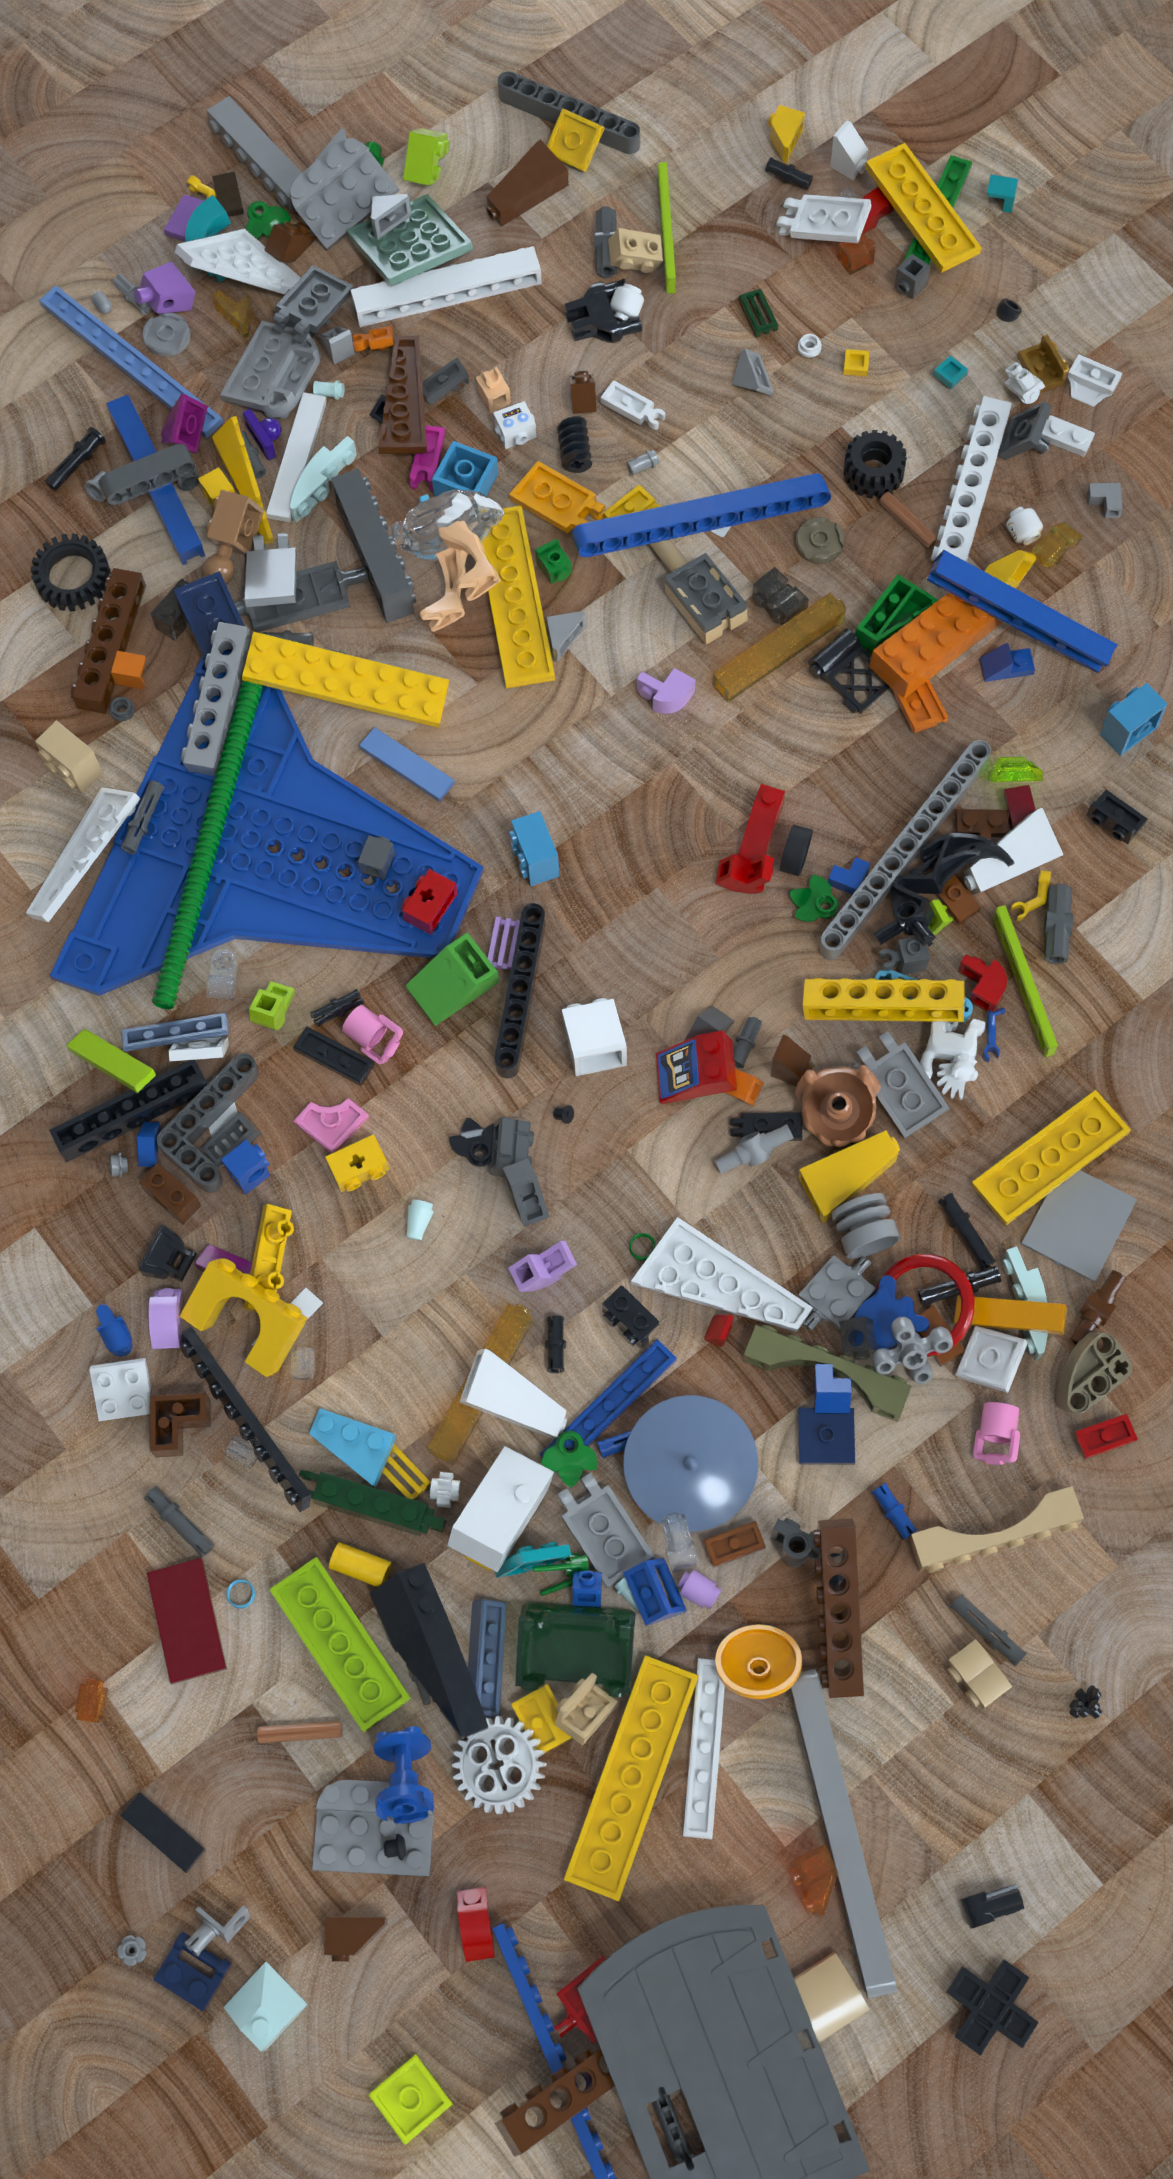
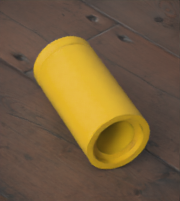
[329,1542,392,1587]

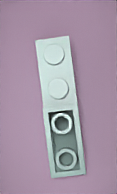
[290,436,357,523]
[1002,1247,1048,1361]

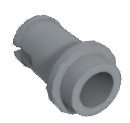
[627,450,659,476]

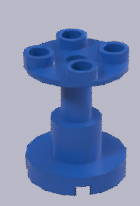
[374,1726,434,1824]

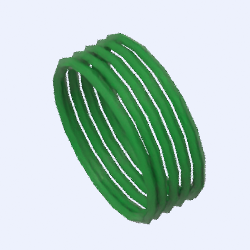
[629,1233,656,1261]

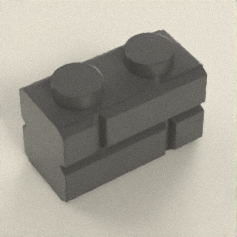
[490,1117,534,1177]

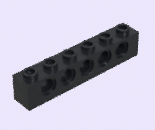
[49,1060,208,1162]

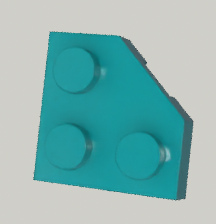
[495,1542,571,1578]

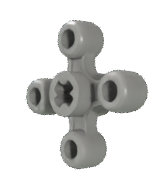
[872,1317,953,1384]

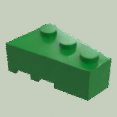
[855,574,938,654]

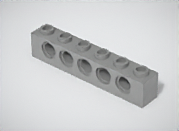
[181,622,252,776]

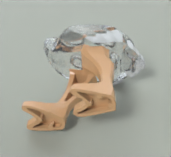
[389,489,504,632]

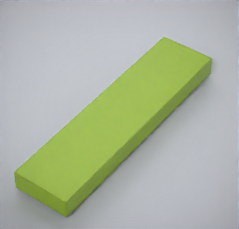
[66,1028,156,1093]

